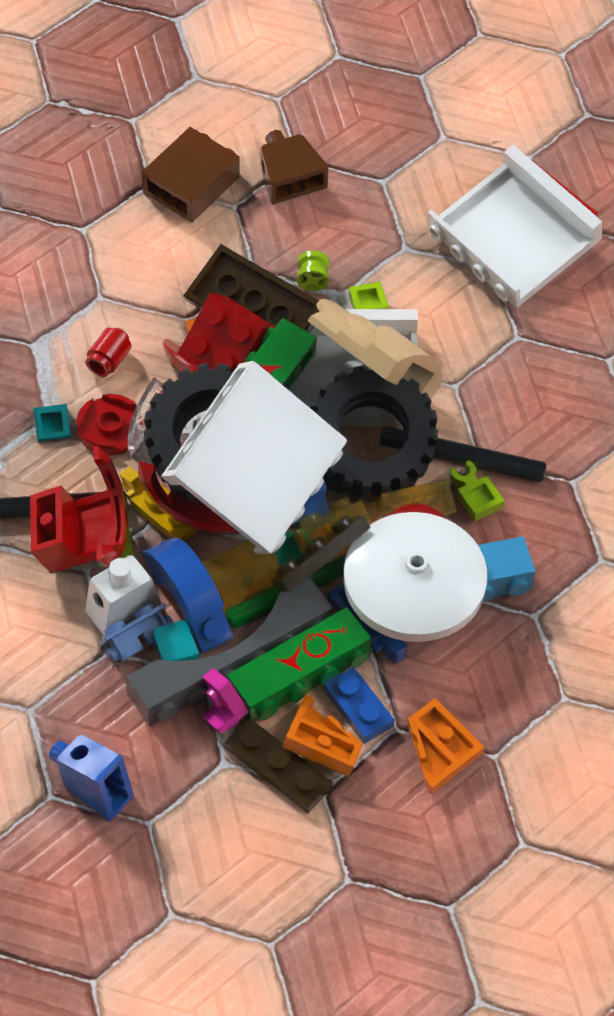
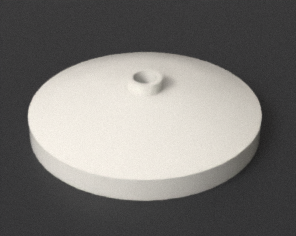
[344,512,487,642]

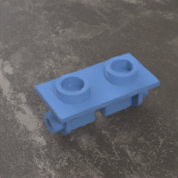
[99,603,173,662]

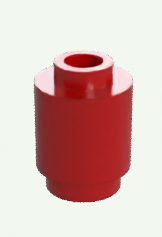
[85,327,132,377]

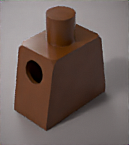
[260,130,328,205]

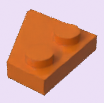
[282,694,363,777]
[407,698,485,795]

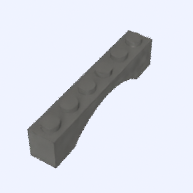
[126,577,333,726]

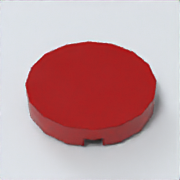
[76,394,144,456]

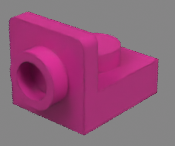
[202,668,249,734]

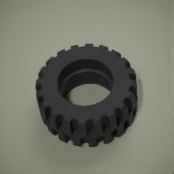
[143,363,232,503]
[310,365,438,503]

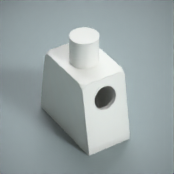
[85,556,161,637]

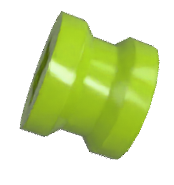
[297,251,330,291]

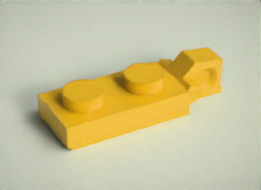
[119,466,198,542]

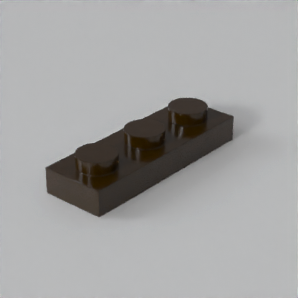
[271,515,371,592]
[225,718,333,813]

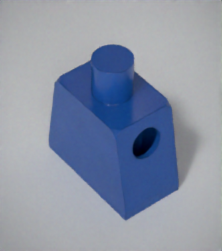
[49,735,134,822]

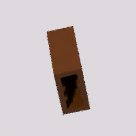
[142,126,240,223]

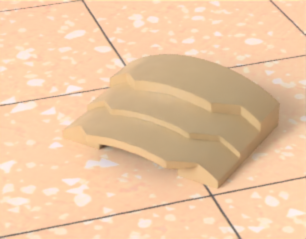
[308,299,442,399]

